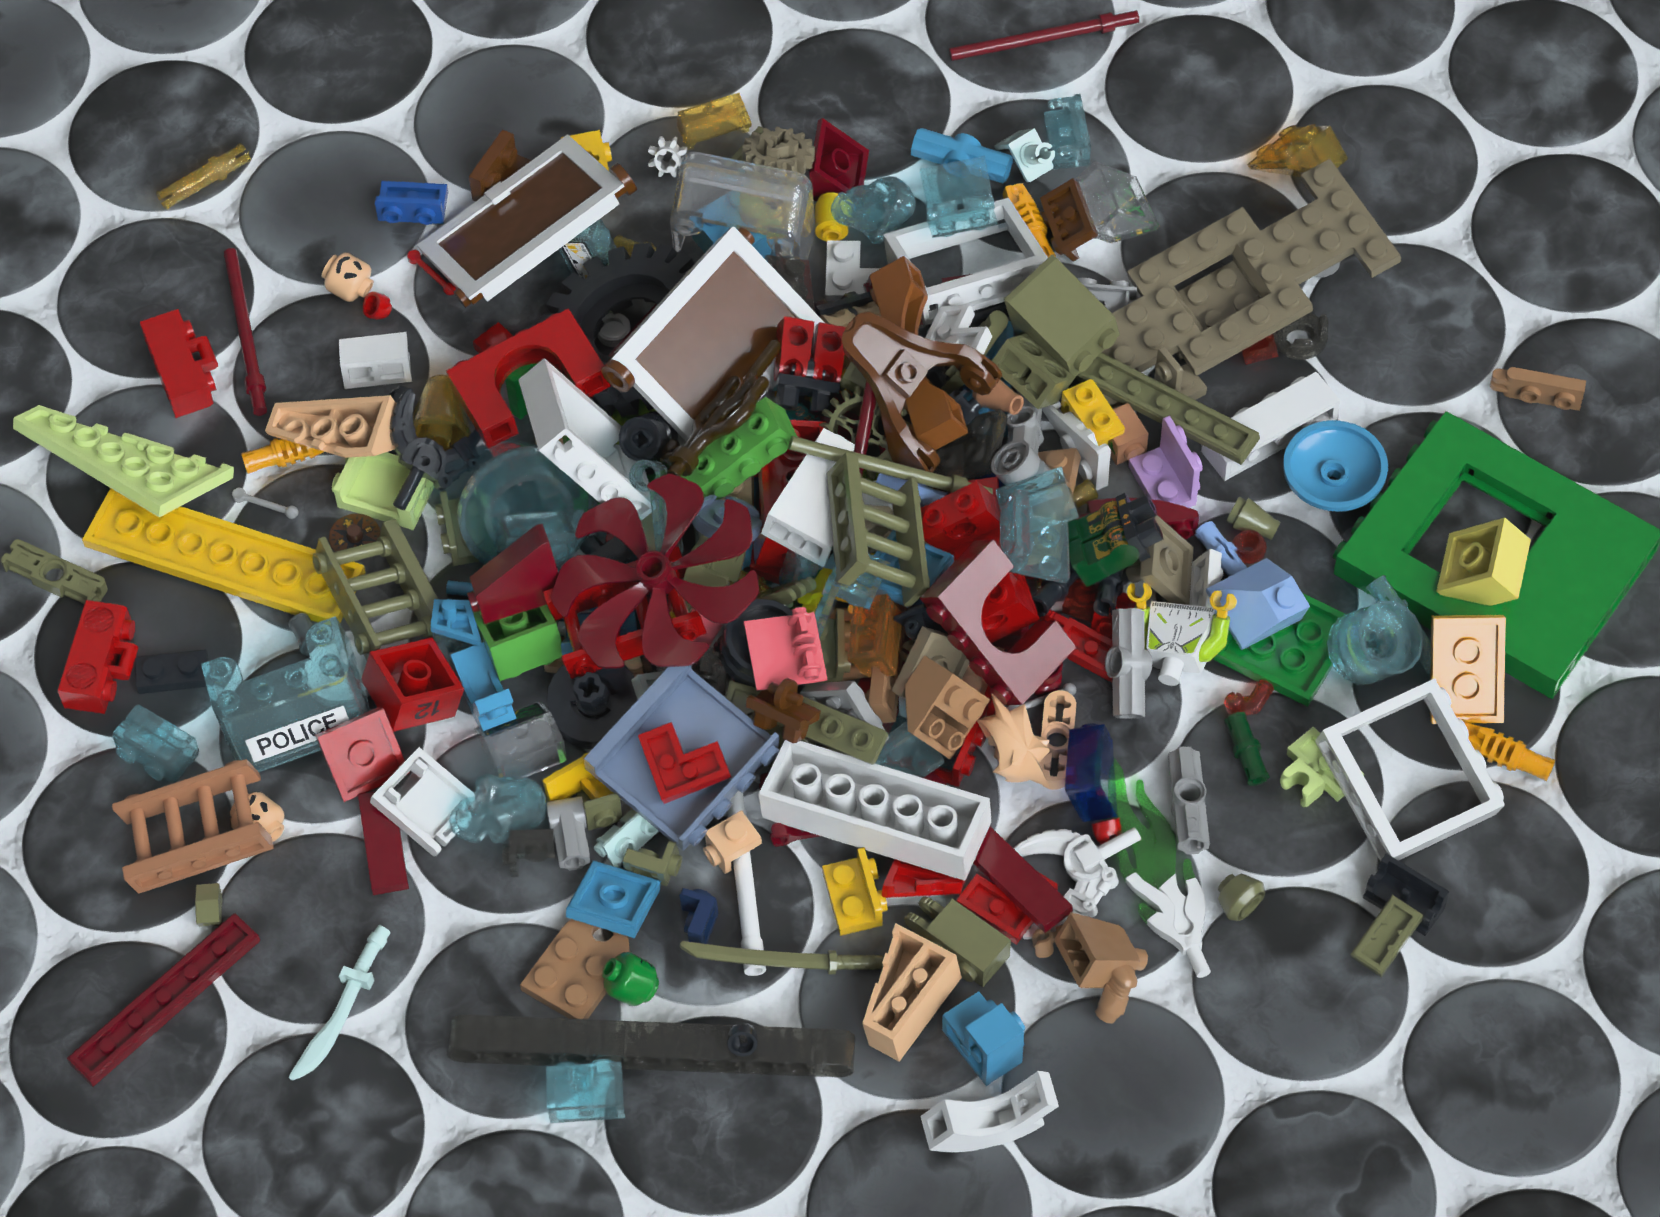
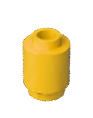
[814,192,848,242]

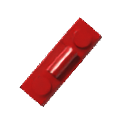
[140,309,218,418]
[58,600,139,714]

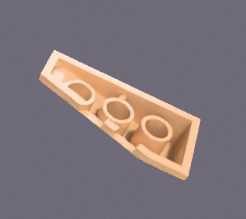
[265,395,396,458]

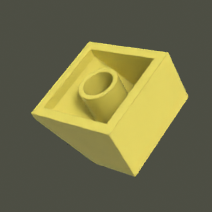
[1436,518,1531,606]

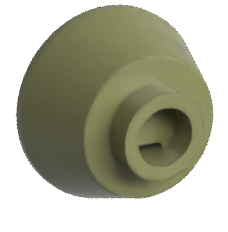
[1218,873,1265,921]

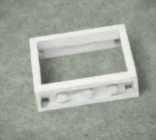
[883,197,1048,325]
[519,358,657,521]
[1315,679,1505,861]

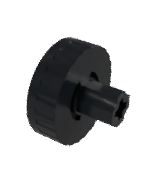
[547,665,638,750]

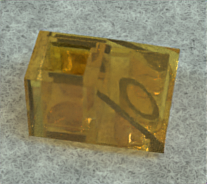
[1247,124,1348,177]

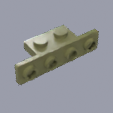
[753,697,888,765]

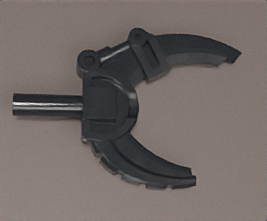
[390,388,487,510]

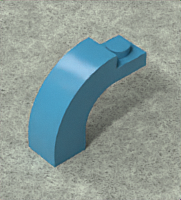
[449,642,517,731]

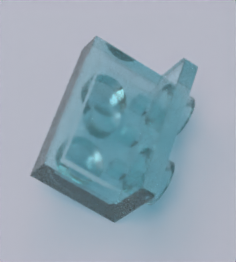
[875,721,945,778]

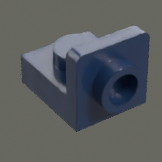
[679,888,719,944]

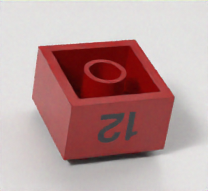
[361,637,464,732]

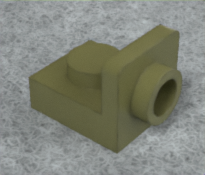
[622,840,682,886]

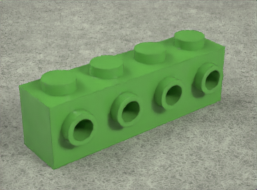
[660,397,797,500]

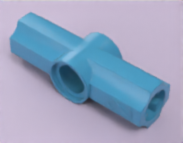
[911,128,1013,183]

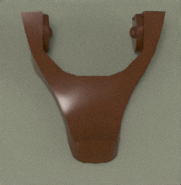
[842,311,1002,472]

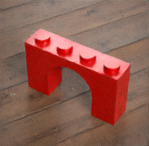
[446,308,611,449]

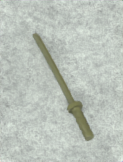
[680,941,885,974]

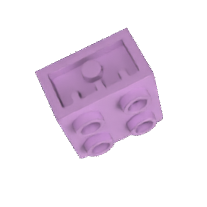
[1128,416,1203,508]

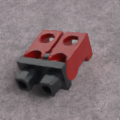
[771,316,846,416]

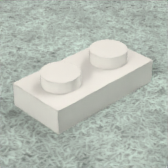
[1190,549,1223,607]

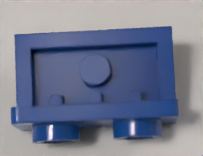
[375,181,448,225]

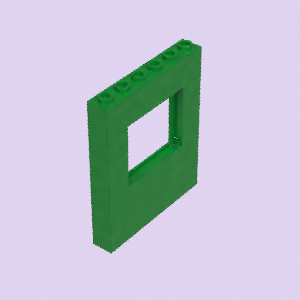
[1333,411,1660,699]

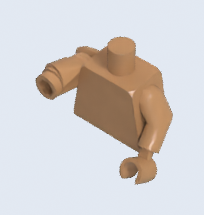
[1032,912,1148,1024]

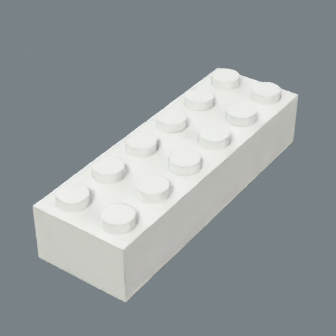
[759,740,991,881]

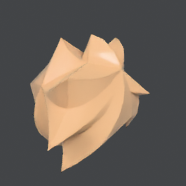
[977,693,1050,788]

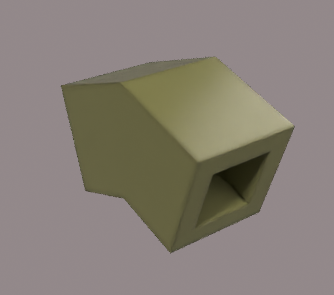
[195,883,222,927]

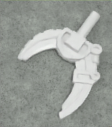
[1013,827,1141,939]

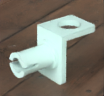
[994,128,1055,182]

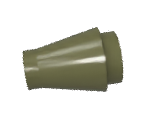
[1226,497,1281,540]

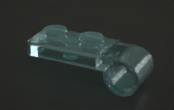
[629,460,683,554]

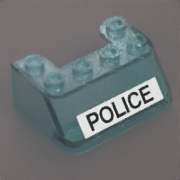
[201,616,370,772]

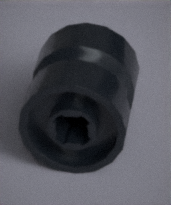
[619,411,678,461]

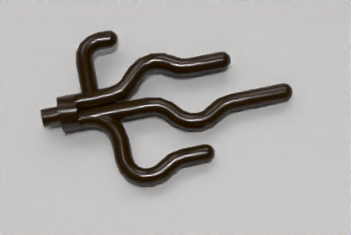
[660,340,781,477]

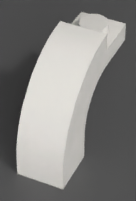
[920,1071,1059,1152]

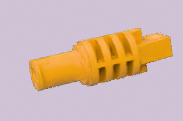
[1003,183,1056,258]
[241,437,324,474]
[1464,721,1556,782]

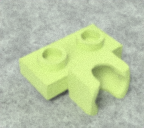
[1280,727,1364,807]

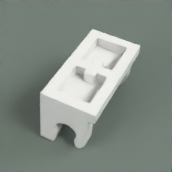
[339,332,412,389]

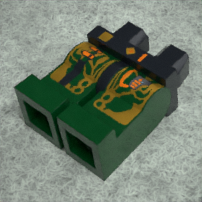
[1061,493,1164,587]

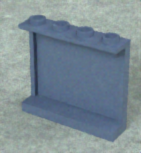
[584,665,780,851]

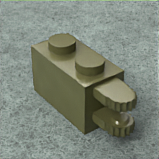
[904,896,1011,987]

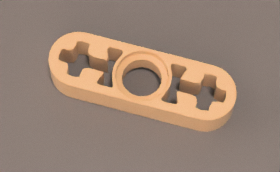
[1039,690,1076,790]

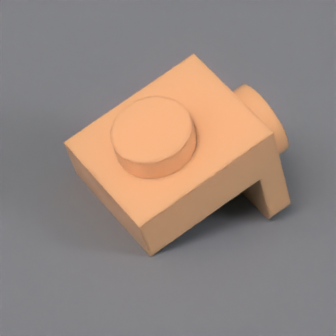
[703,810,762,874]

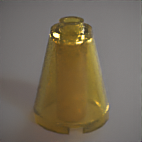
[413,375,472,451]

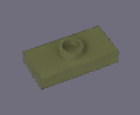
[1351,895,1423,977]

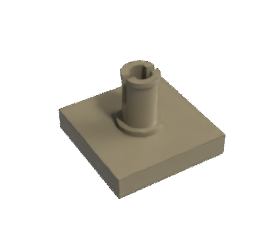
[1126,515,1193,605]
[892,626,969,698]

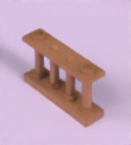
[112,759,274,894]

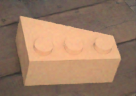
[862,923,962,1062]

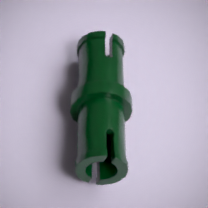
[1224,712,1270,786]

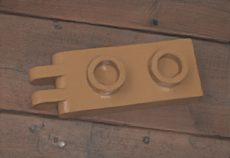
[1490,367,1586,411]

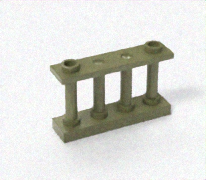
[827,452,930,608]
[312,519,449,661]

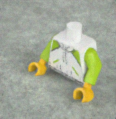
[1127,583,1237,686]

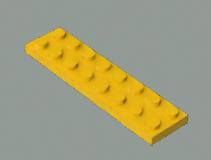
[82,488,366,629]

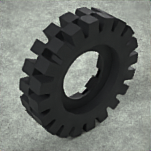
[539,243,695,417]

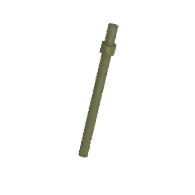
[788,436,993,494]

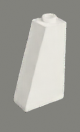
[761,428,855,567]

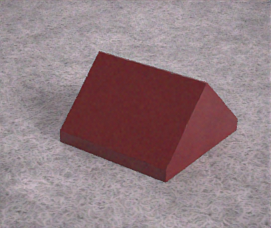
[809,118,869,205]

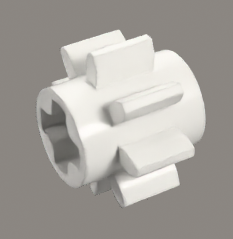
[648,136,688,177]

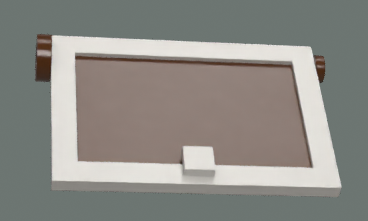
[417,134,637,308]
[601,226,825,441]

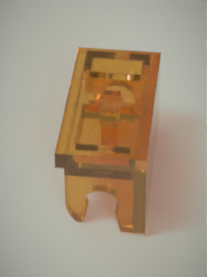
[847,594,902,677]

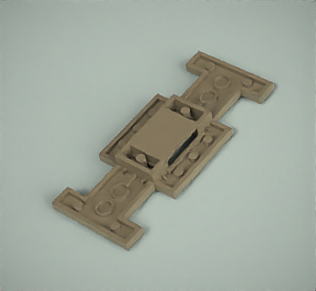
[1078,159,1401,411]

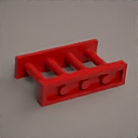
[543,546,707,679]

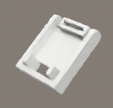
[370,747,484,856]

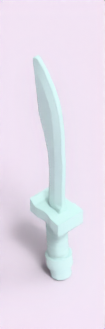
[289,925,390,1081]

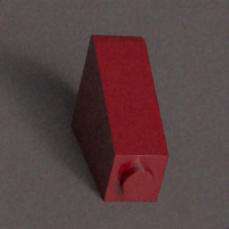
[467,523,559,624]

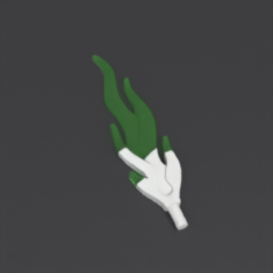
[1095,747,1211,978]

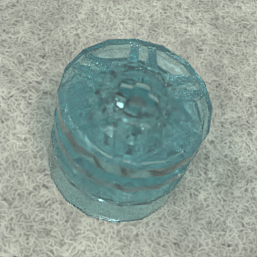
[1327,601,1423,685]

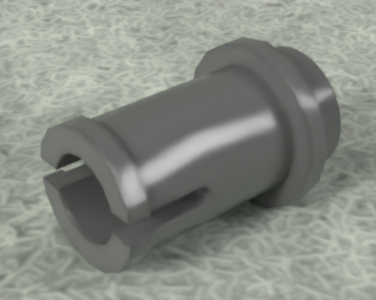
[288,613,326,658]

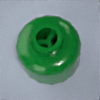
[602,952,659,1006]

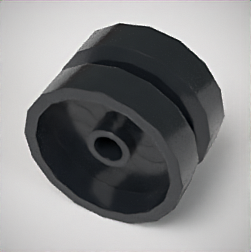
[719,599,792,688]

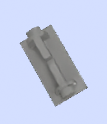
[1077,278,1137,313]

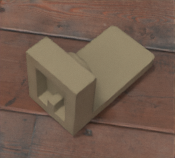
[1154,347,1207,400]

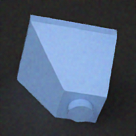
[1206,558,1310,650]

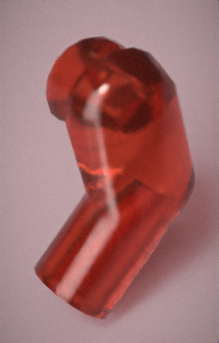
[1224,680,1274,716]

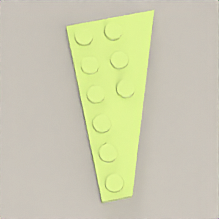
[13,405,234,517]

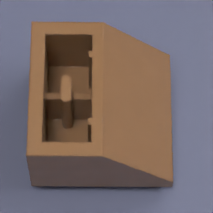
[905,656,990,760]

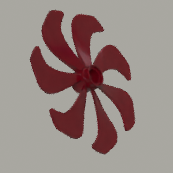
[551,474,759,668]

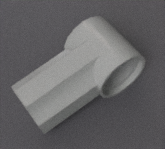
[546,796,590,871]

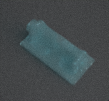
[926,193,998,238]

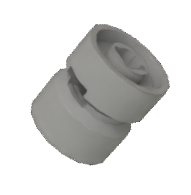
[991,440,1055,505]

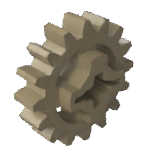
[742,127,815,180]

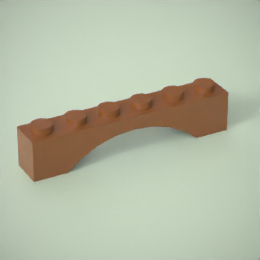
[870,256,968,450]

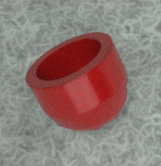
[363,291,392,320]
[1091,817,1122,844]

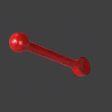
[407,250,456,296]

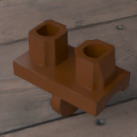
[745,678,821,743]

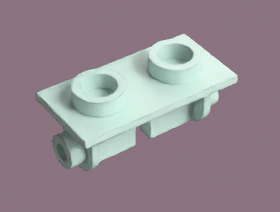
[594,809,659,868]

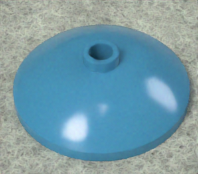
[1283,420,1388,512]

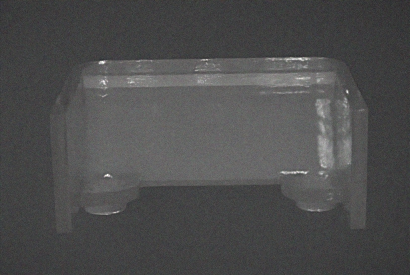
[670,152,815,267]

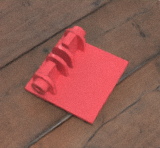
[744,607,827,691]

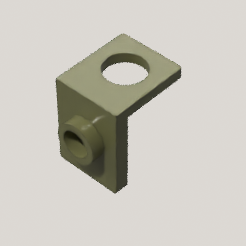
[576,791,622,831]

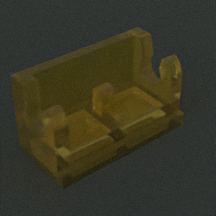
[677,93,752,150]

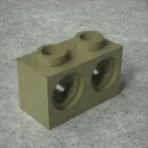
[992,333,1075,409]

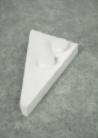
[1042,401,1111,491]

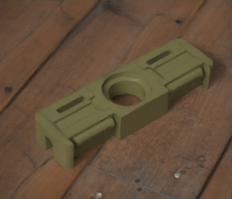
[1,539,108,604]

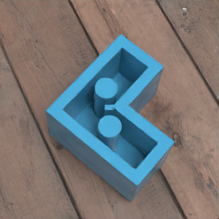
[942,991,1025,1086]

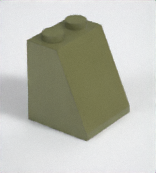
[1004,255,1120,377]

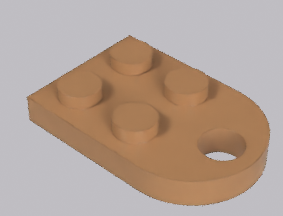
[520,919,630,1026]

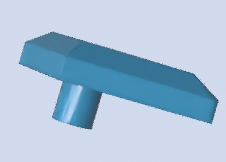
[430,599,481,646]

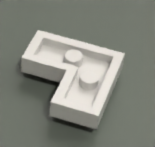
[825,240,881,302]
[925,304,992,354]

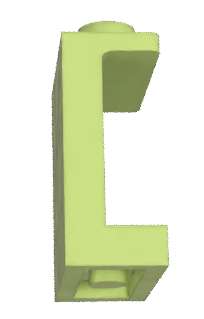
[332,452,434,530]

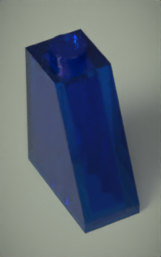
[1065,723,1118,822]

